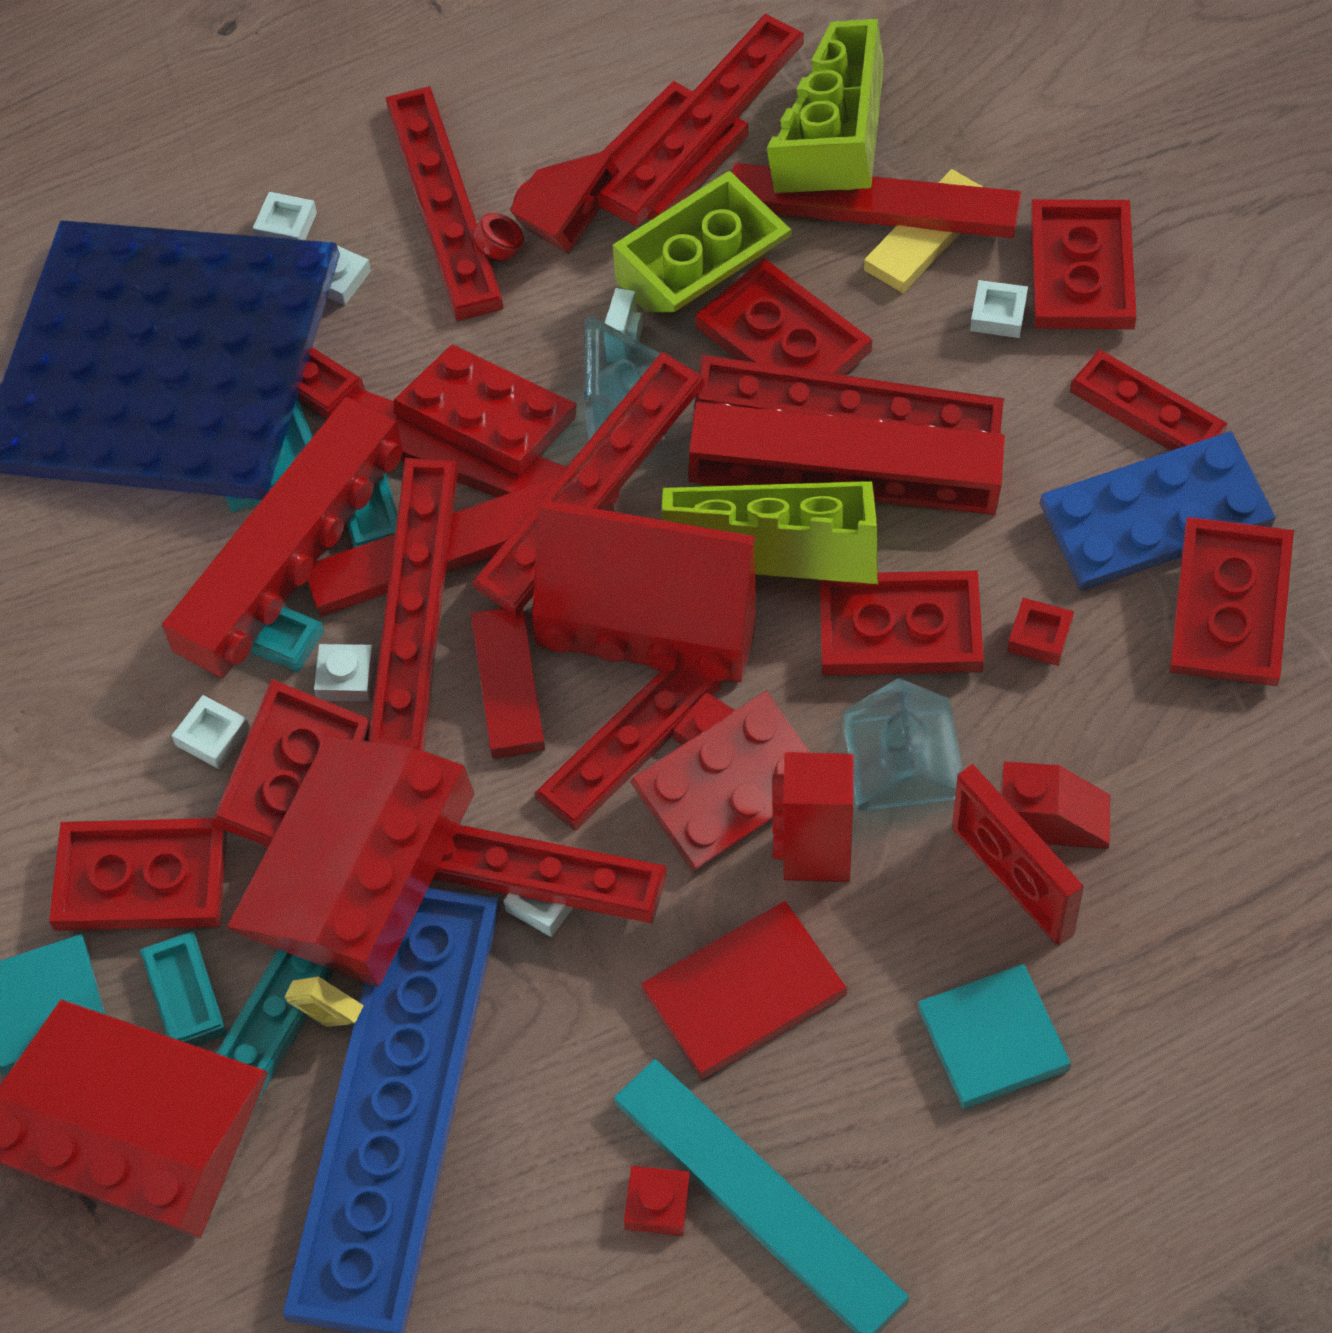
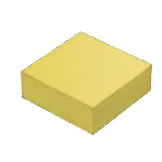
[284,977,364,1027]

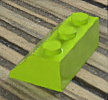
[613,171,792,312]

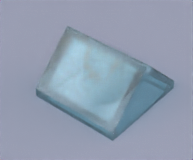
[584,316,667,442]
[843,678,963,811]

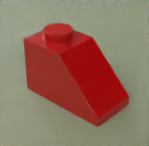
[509,152,619,255]
[999,761,1111,849]

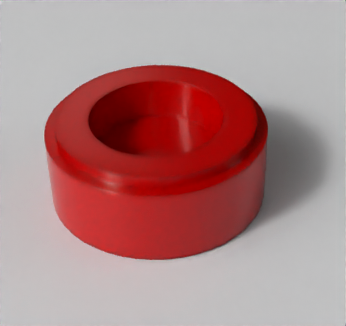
[473,213,524,261]

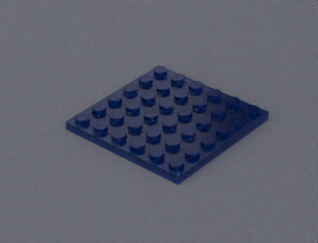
[0,220,340,500]

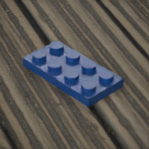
[1039,431,1276,591]

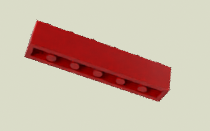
[162,397,403,679]
[688,402,1005,515]

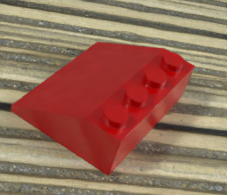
[532,499,756,682]
[227,736,475,988]
[0,999,268,1239]

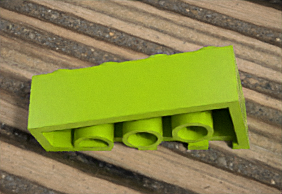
[767,19,884,193]
[662,481,878,584]

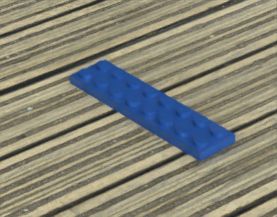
[283,888,500,1333]

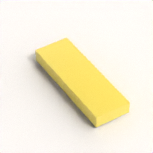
[864,169,983,294]

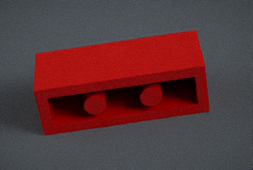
[772,752,854,882]

